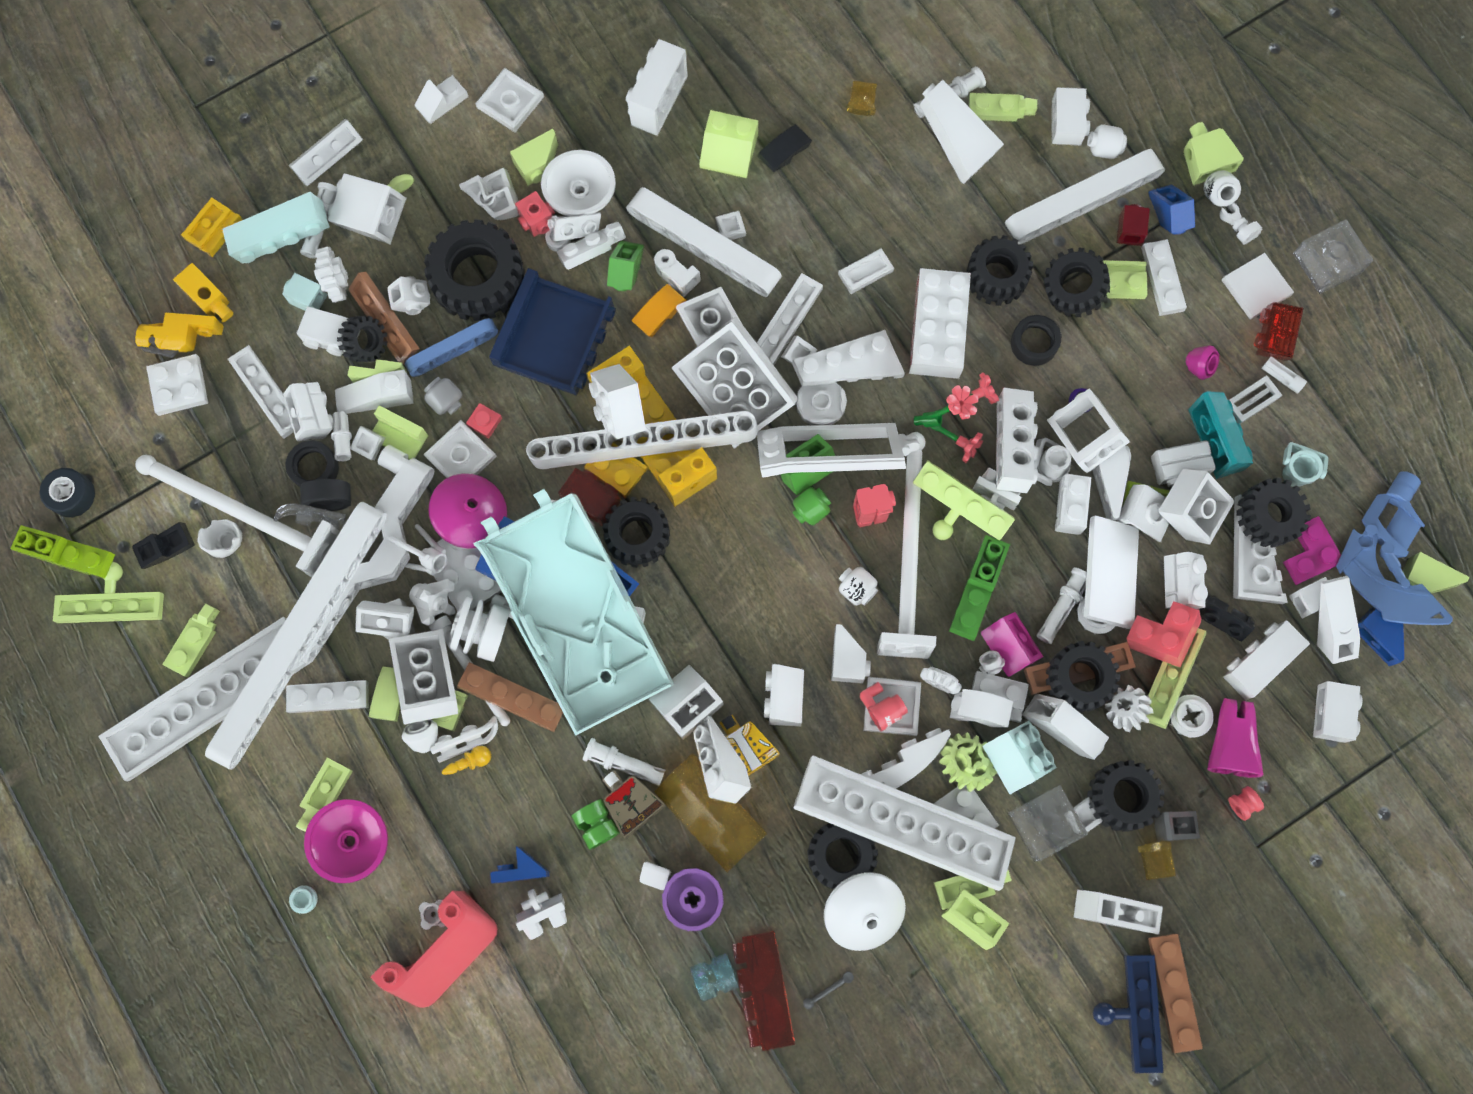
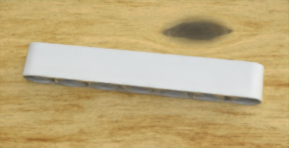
[1005,149,1165,245]
[626,187,782,297]

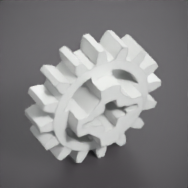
[314,247,348,302]

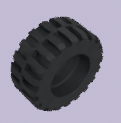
[424,219,525,321]

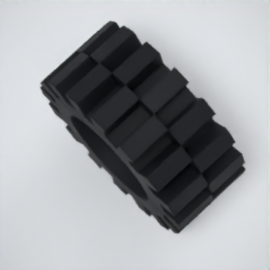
[337,316,388,362]

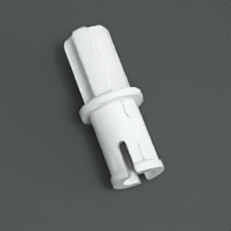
[331,411,352,461]

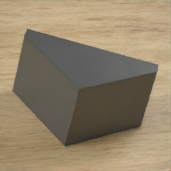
[1154,811,1200,842]

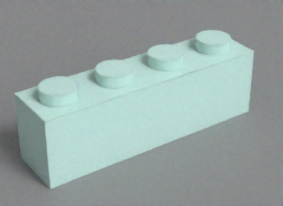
[223,192,329,264]

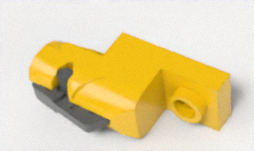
[135,313,223,358]

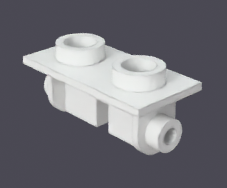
[547,212,601,242]

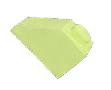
[510,129,558,186]
[1403,552,1469,594]

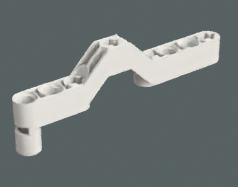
[301,445,434,664]

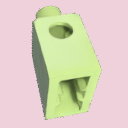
[1184,122,1244,186]

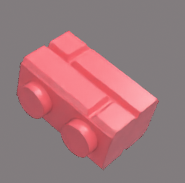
[853,484,896,528]

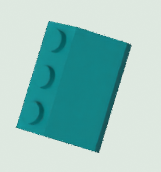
[1188,391,1253,479]

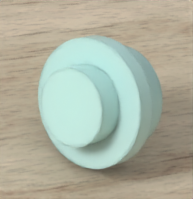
[289,886,318,914]

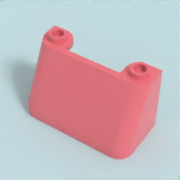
[370,891,498,1008]

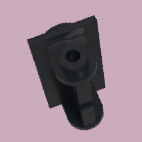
[1199,595,1255,642]

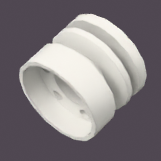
[450,596,510,662]

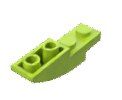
[10,525,115,579]

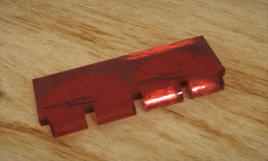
[732,931,795,1051]

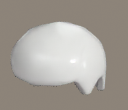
[197,519,242,558]

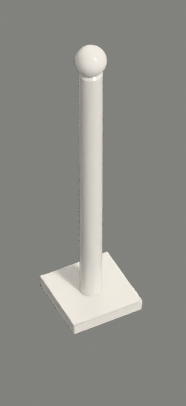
[877,432,936,659]
[135,455,340,577]

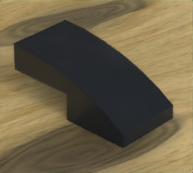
[758,124,812,172]
[131,522,195,569]

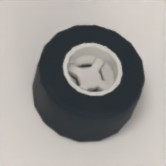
[39,468,95,518]

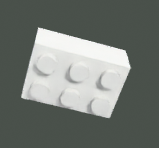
[626,39,687,136]
[389,629,458,724]

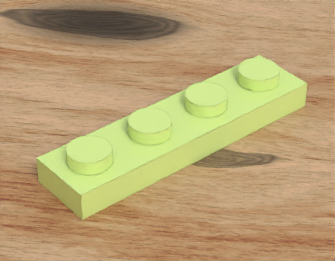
[1146,628,1206,729]

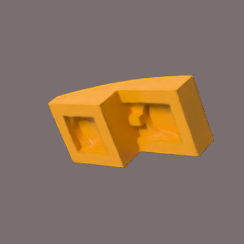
[631,284,686,337]

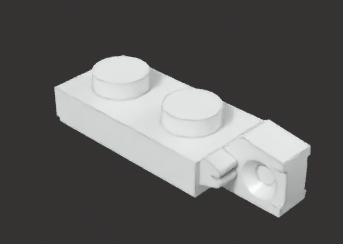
[556,222,626,270]

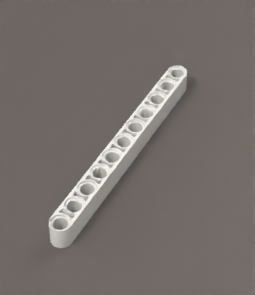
[205,502,387,770]

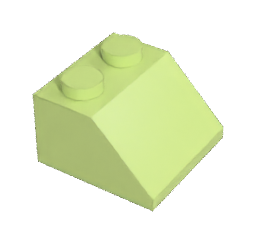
[699,110,758,178]

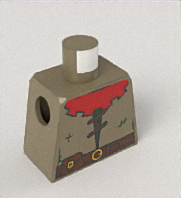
[602,770,666,839]

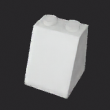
[328,173,406,244]

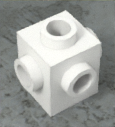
[387,276,430,315]

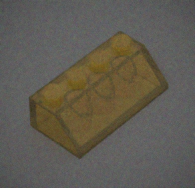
[654,753,767,873]

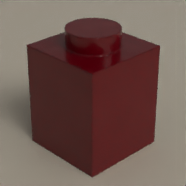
[1116,204,1150,246]

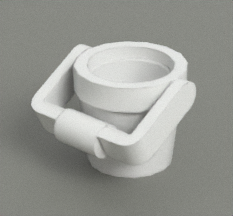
[1034,438,1071,486]

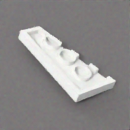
[792,330,905,386]
[1233,495,1288,604]

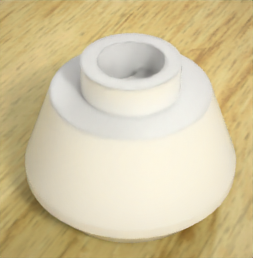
[402,719,438,753]

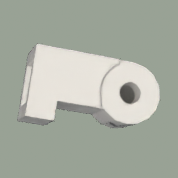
[654,249,701,297]

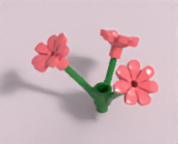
[914,372,999,464]

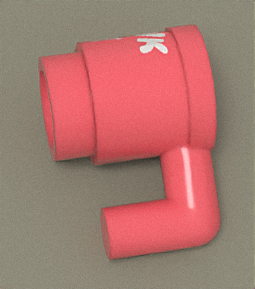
[860,682,908,732]

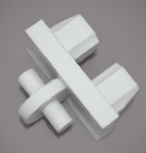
[972,468,1022,510]
[516,889,567,940]

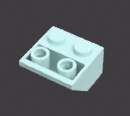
[982,721,1057,794]

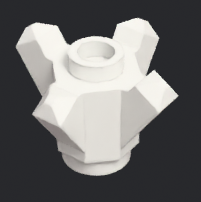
[409,579,456,626]

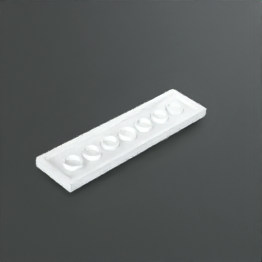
[99,617,313,782]
[794,755,1016,891]

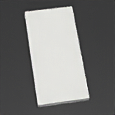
[1084,515,1139,629]

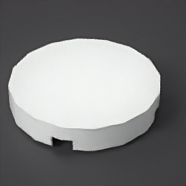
[796,381,847,426]

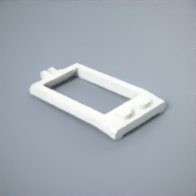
[757,423,920,477]

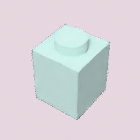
[282,273,327,311]

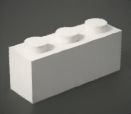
[1223,620,1310,700]

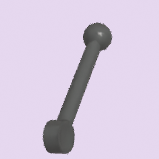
[803,972,854,1009]

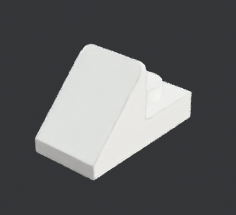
[415,75,468,124]

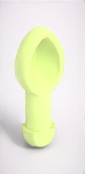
[387,174,414,193]

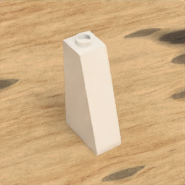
[920,80,1004,184]

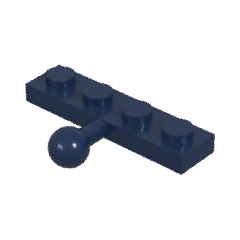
[1093,955,1164,1073]

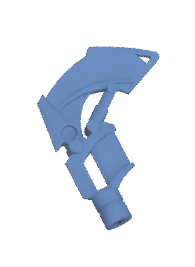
[1336,471,1453,625]

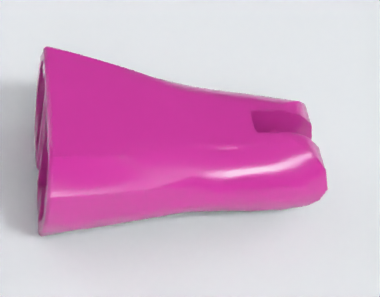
[1207,698,1263,778]

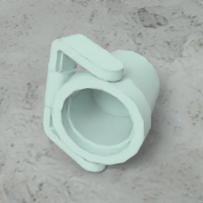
[1282,442,1328,487]

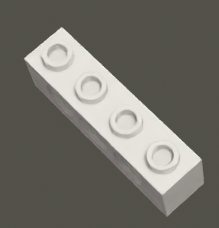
[996,388,1038,493]

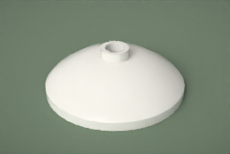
[541,150,616,217]
[824,873,905,951]

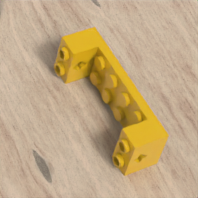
[587,345,717,507]

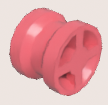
[1228,786,1264,821]

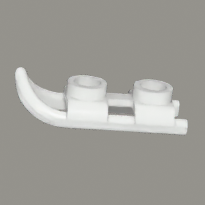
[430,716,498,763]

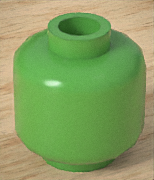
[792,487,832,525]

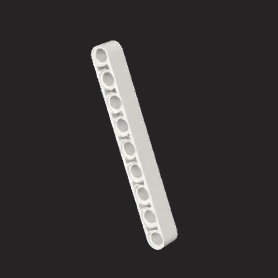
[526,411,757,469]

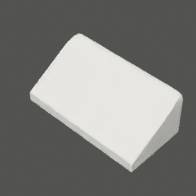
[355,601,414,637]

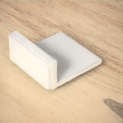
[1117,485,1169,542]

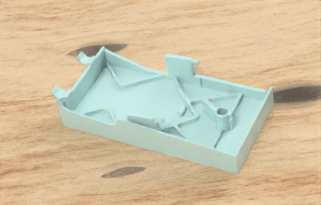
[473,489,674,736]

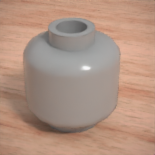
[424,377,462,415]

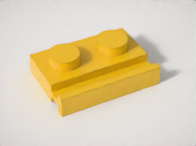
[181,197,243,258]
[584,443,648,498]

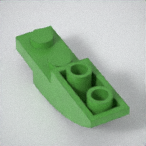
[949,535,1010,641]

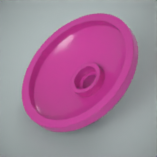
[428,474,507,549]
[304,799,388,883]

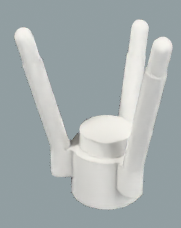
[388,524,447,576]

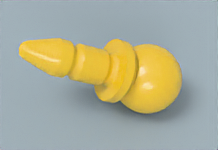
[442,745,491,775]

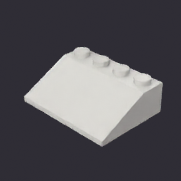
[671,317,798,449]

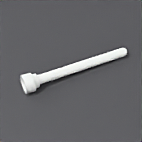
[429,616,510,726]

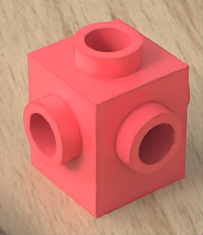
[515,191,555,237]

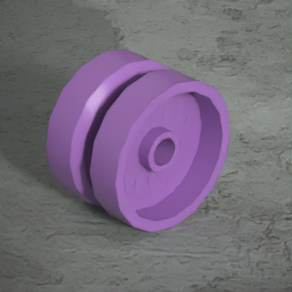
[662,868,724,931]

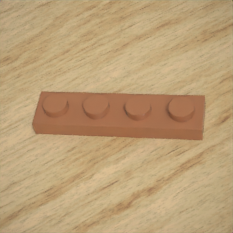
[348,272,420,366]
[1024,642,1135,695]
[457,662,563,732]
[1148,934,1203,1053]

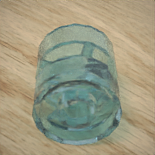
[690,953,739,1002]

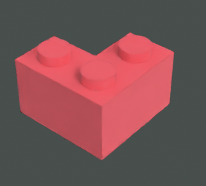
[1126,601,1201,668]

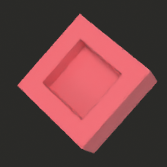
[466,403,502,439]

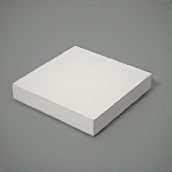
[475,68,544,132]
[1222,253,1294,320]
[423,420,497,478]
[863,677,921,736]

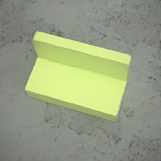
[372,405,428,460]
[942,889,1010,950]

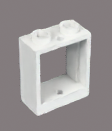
[1047,388,1130,473]

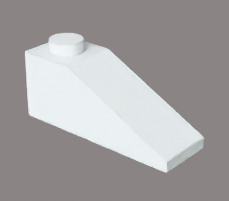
[335,370,414,414]
[1092,446,1131,521]
[1074,890,1162,934]

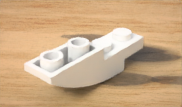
[860,728,951,789]

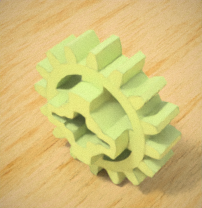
[939,733,997,792]

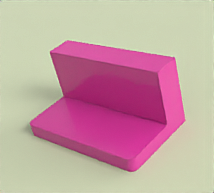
[981,612,1043,677]

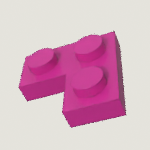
[1283,516,1341,585]

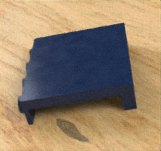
[489,268,616,396]

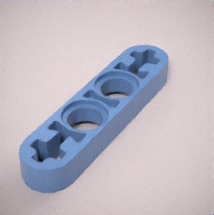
[405,318,498,377]

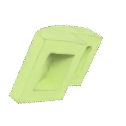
[348,360,407,383]
[369,666,400,721]

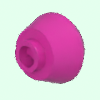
[1186,346,1219,380]

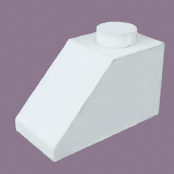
[831,624,871,683]

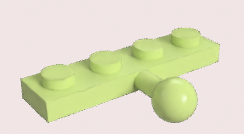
[913,460,1015,541]
[53,562,164,623]

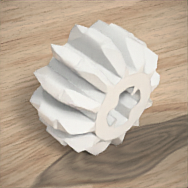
[1105,685,1153,733]

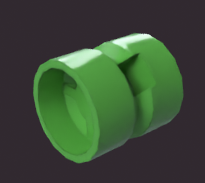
[571,799,620,850]

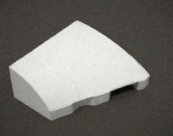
[459,167,519,220]

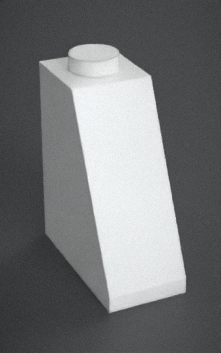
[1022,694,1109,760]

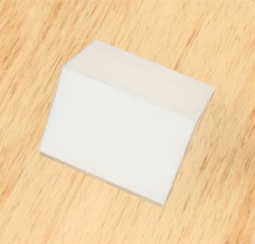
[676,287,741,346]

